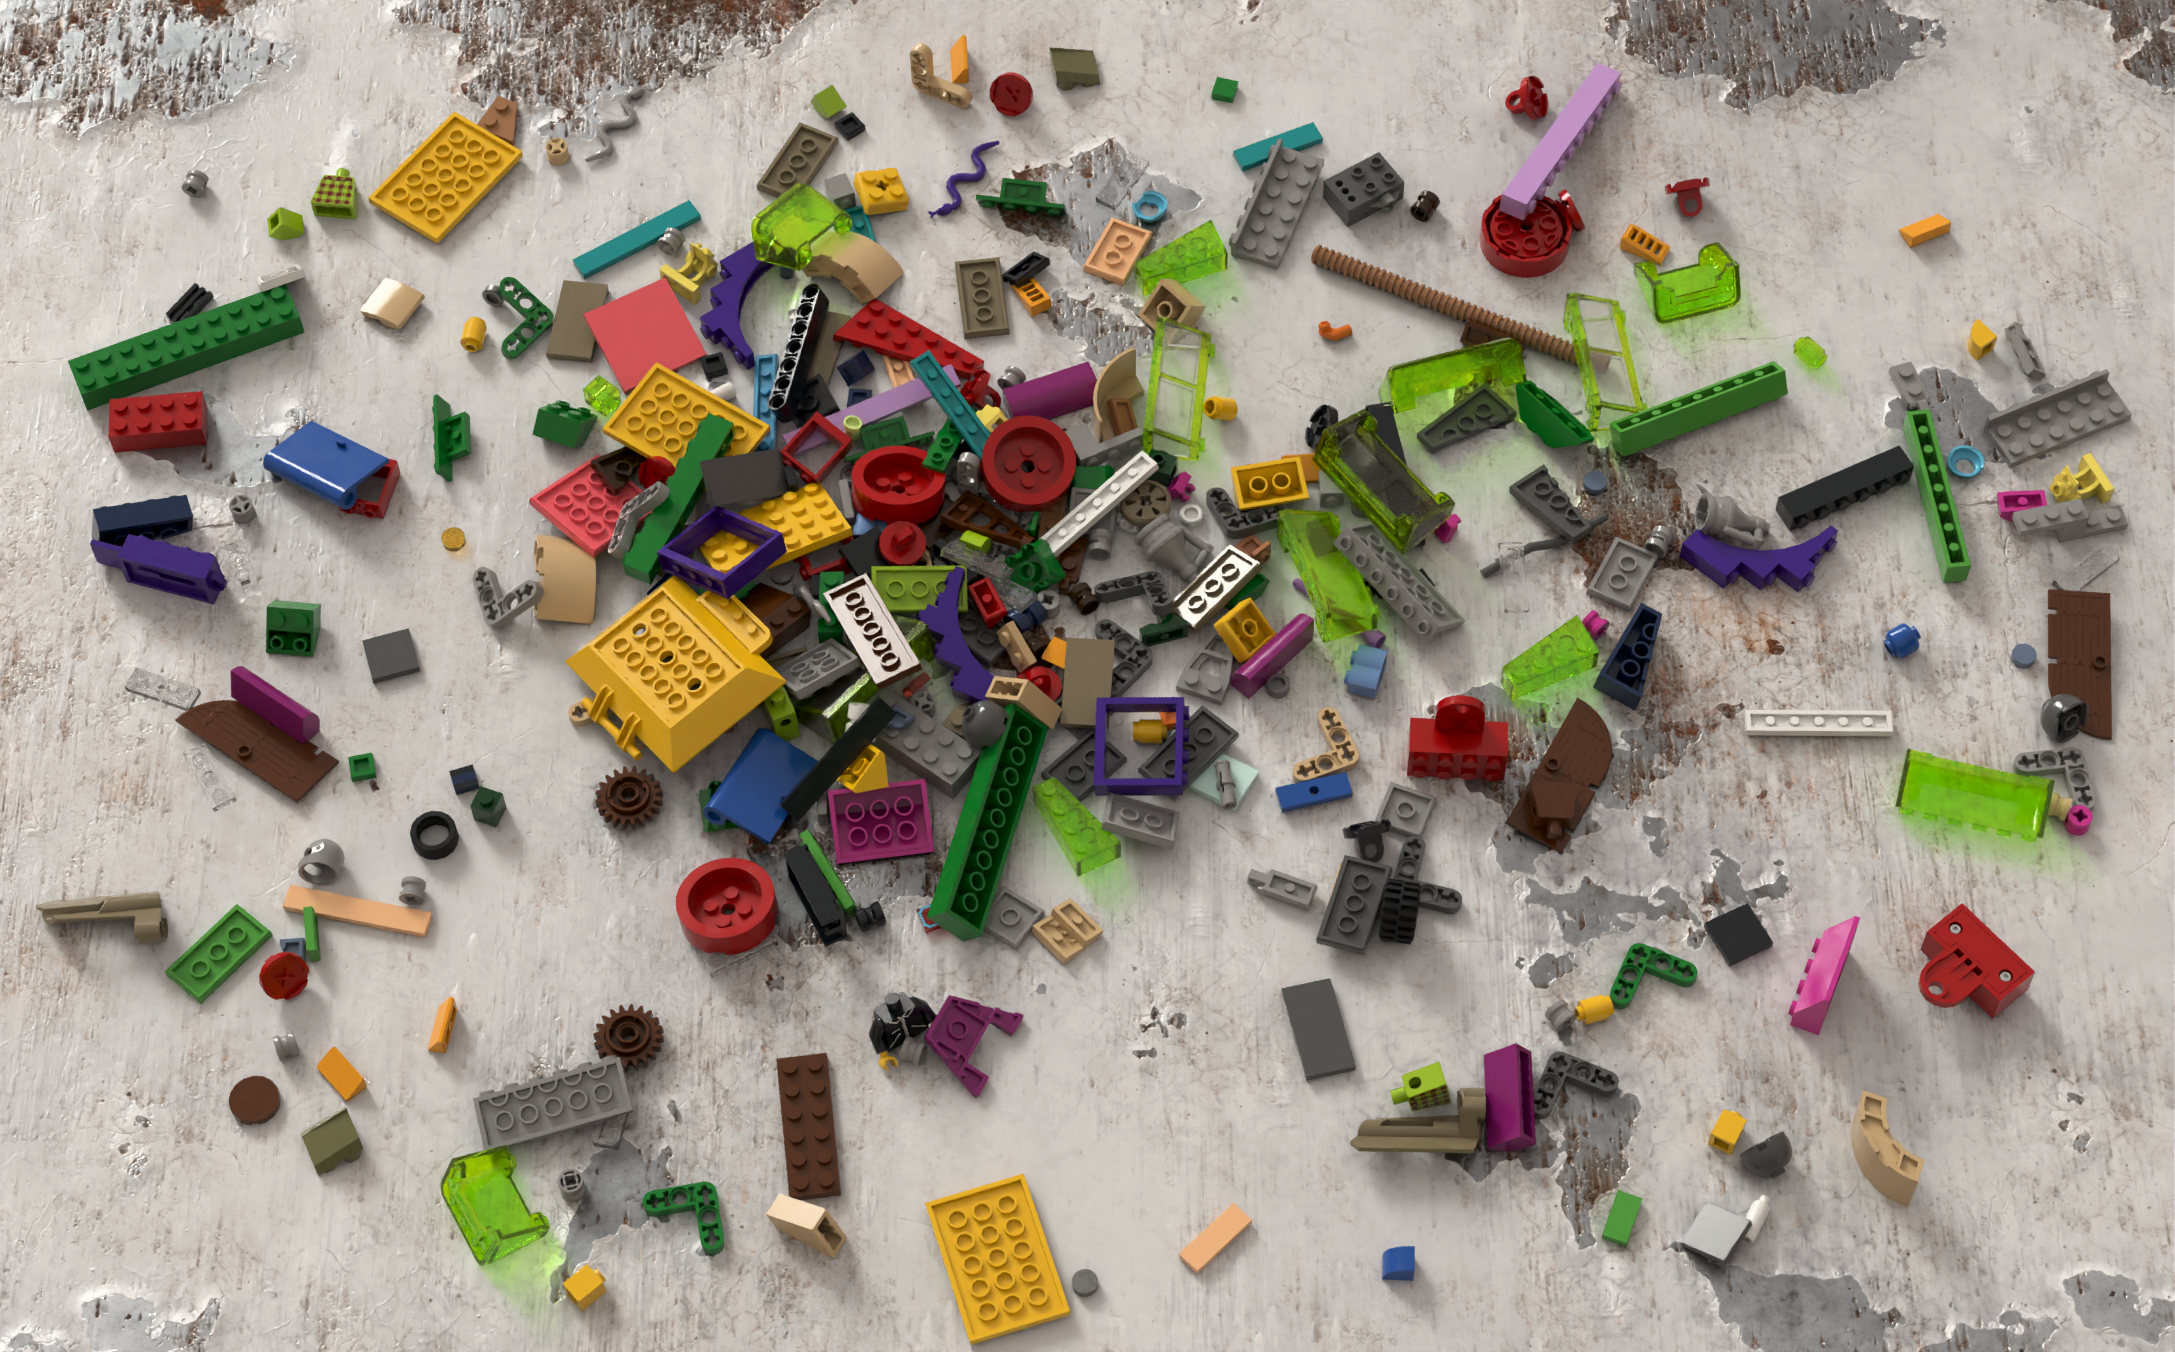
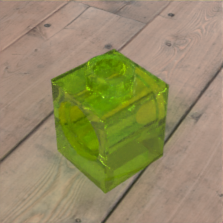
[583,375,621,417]

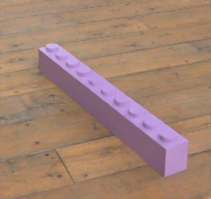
[1499,63,1622,220]

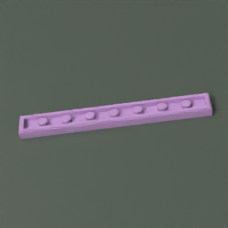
[783,364,961,457]

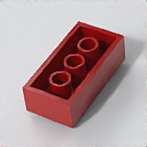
[109,391,207,453]

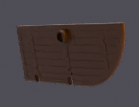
[2048,589,2112,740]
[1506,698,1612,853]
[175,700,339,803]

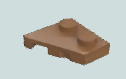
[477,96,518,146]

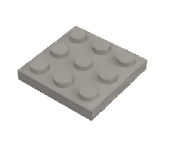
[775,638,861,700]

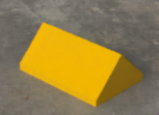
[1231,456,1309,511]
[837,744,889,793]

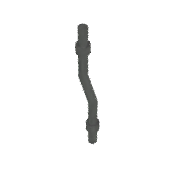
[1480,512,1609,578]

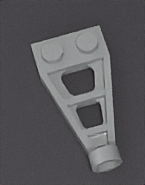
[1176,611,1234,705]

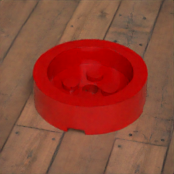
[1480,195,1572,278]
[981,416,1076,513]
[852,446,945,526]
[676,858,779,955]

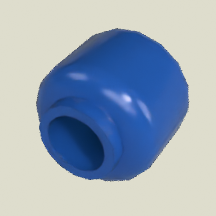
[1883,623,1921,659]

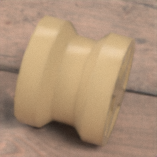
[545,138,570,166]
[2045,792,2073,822]

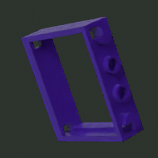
[657,507,787,599]
[1094,697,1190,796]

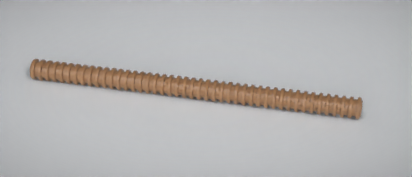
[1311,244,1609,375]

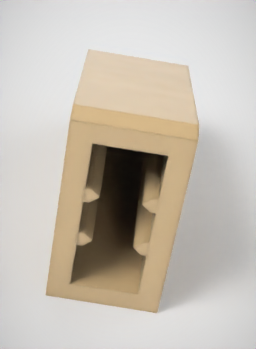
[985,676,1062,730]
[766,1194,847,1258]

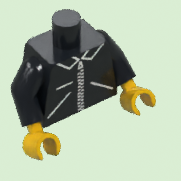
[869,992,936,1071]

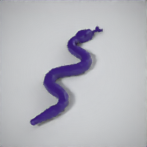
[928,140,1000,218]

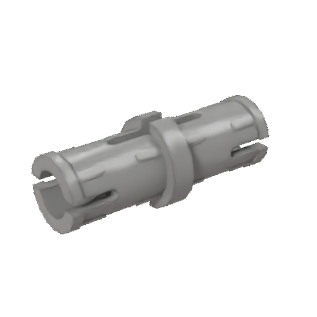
[1214,760,1237,810]

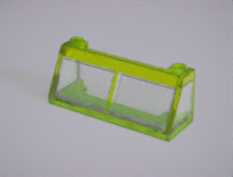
[1563,293,1648,432]
[1143,317,1215,461]

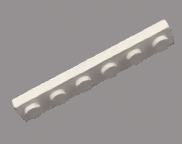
[1040,451,1159,557]
[1744,710,1893,737]

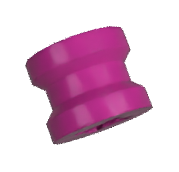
[1579,610,1610,641]
[2064,805,2093,836]

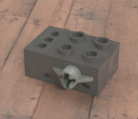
[1323,152,1404,227]

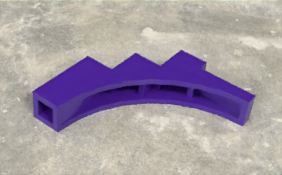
[700,235,779,370]
[1680,525,1838,592]
[917,566,994,704]

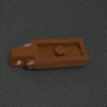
[1460,320,1525,358]
[1058,537,1088,596]

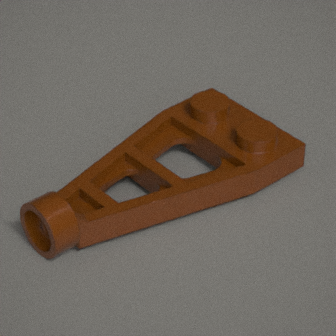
[940,491,1037,551]

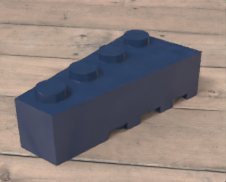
[92,495,193,547]
[1593,603,1662,710]

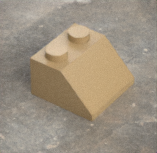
[1138,278,1206,342]

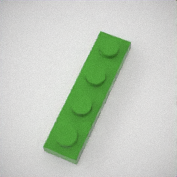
[799,829,858,917]

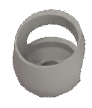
[298,839,345,884]

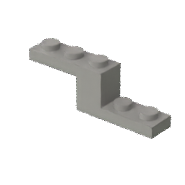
[1025,423,1144,468]
[2012,499,2128,543]

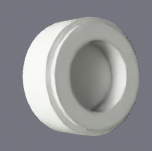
[1180,504,1203,528]

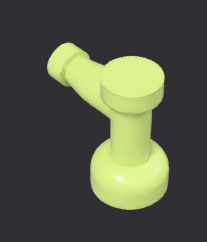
[843,415,867,446]

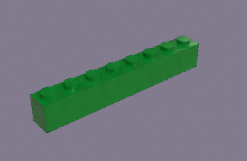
[622,413,736,585]

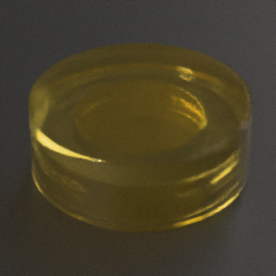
[441,527,466,551]

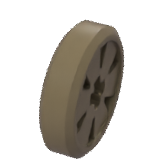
[1120,480,1172,528]

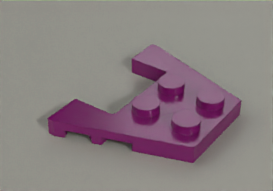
[923,995,1024,1098]

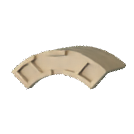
[799,230,904,304]
[1093,347,1144,444]
[533,534,596,624]
[1851,1090,1925,1206]

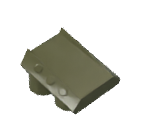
[1049,47,1100,91]
[300,1106,363,1175]

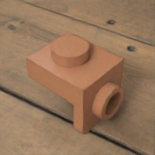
[1234,535,1271,564]

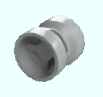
[1644,525,1675,559]
[1088,528,1113,561]
[558,1169,586,1203]

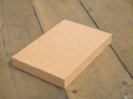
[1083,217,1152,286]

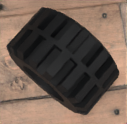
[1379,879,1421,945]

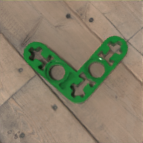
[499,277,554,359]
[1609,943,1698,1010]
[642,1182,725,1255]

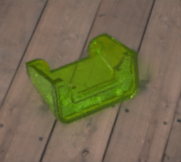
[751,183,852,271]
[1633,242,1741,324]
[440,1145,550,1266]

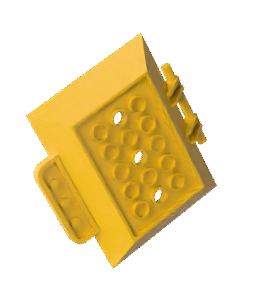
[565,575,787,773]

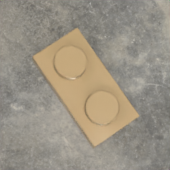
[996,621,1037,673]

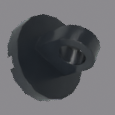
[1305,405,1351,450]
[1342,819,1392,863]

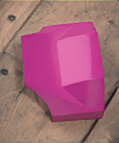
[1996,490,2047,522]

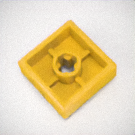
[853,168,909,215]
[1214,597,1276,663]

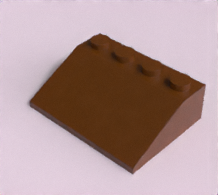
[740,582,811,660]

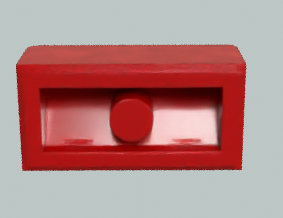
[967,577,1008,629]

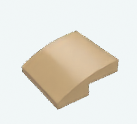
[360,278,425,329]
[1031,898,1103,964]

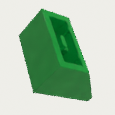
[533,400,598,448]
[266,600,321,657]

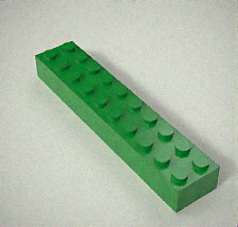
[68,284,305,411]
[927,703,1049,941]

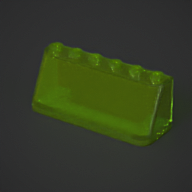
[1378,338,1527,414]
[1277,509,1380,643]
[1895,749,2055,843]

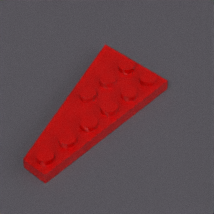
[833,299,984,380]

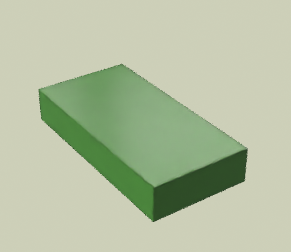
[303,906,321,962]
[1601,1190,1643,1247]

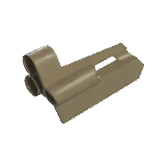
[36,891,168,944]
[1350,1088,1486,1153]

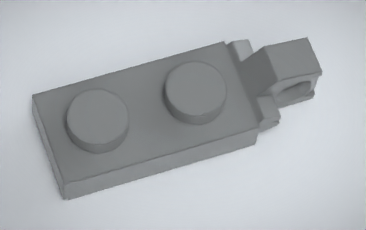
[2005,322,2046,380]
[1889,362,1931,411]
[1247,869,1317,910]

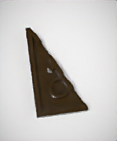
[591,446,648,495]

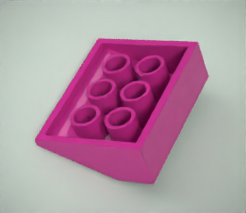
[828,779,934,864]
[1788,916,1860,1035]

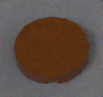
[229,1076,280,1125]

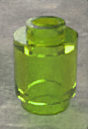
[1793,336,1828,369]

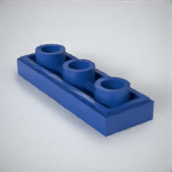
[1275,772,1353,812]

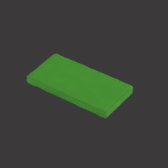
[165,904,273,1004]

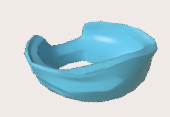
[1132,191,1168,222]
[1947,445,1985,479]

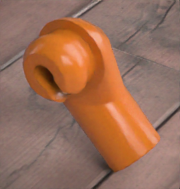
[1318,321,1353,341]

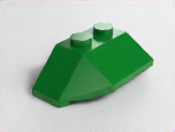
[1515,380,1594,448]

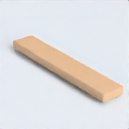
[283,885,433,938]

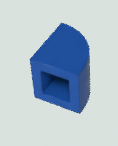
[1382,1246,1415,1281]

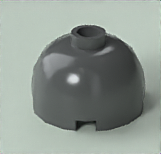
[2040,693,2089,743]
[961,700,1009,750]
[1739,1131,1792,1179]

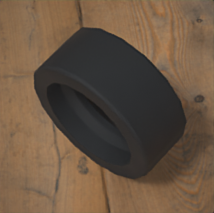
[410,811,459,860]

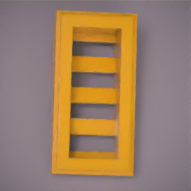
[1620,223,1671,265]
[1010,278,1051,317]

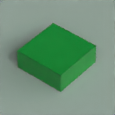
[1211,77,1238,103]
[348,753,377,782]

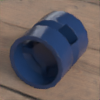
[1003,595,1048,634]

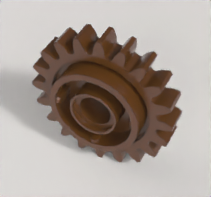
[595,766,663,830]
[593,1004,664,1072]

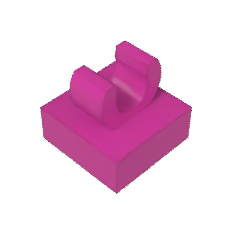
[1167,471,1196,502]
[1430,509,1462,544]

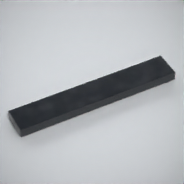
[779,696,898,821]

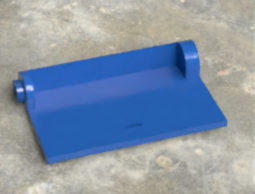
[263,421,389,510]
[703,728,818,845]

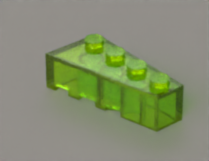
[1135,220,1228,296]
[1500,615,1599,701]
[1032,777,1121,877]

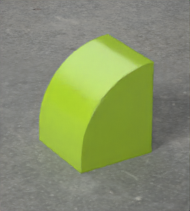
[810,85,847,118]
[267,207,304,240]
[960,530,992,561]

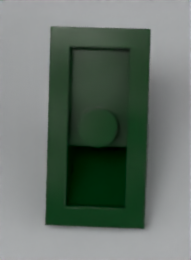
[1139,613,1188,647]

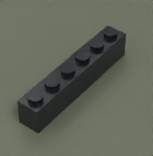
[1775,445,1914,531]

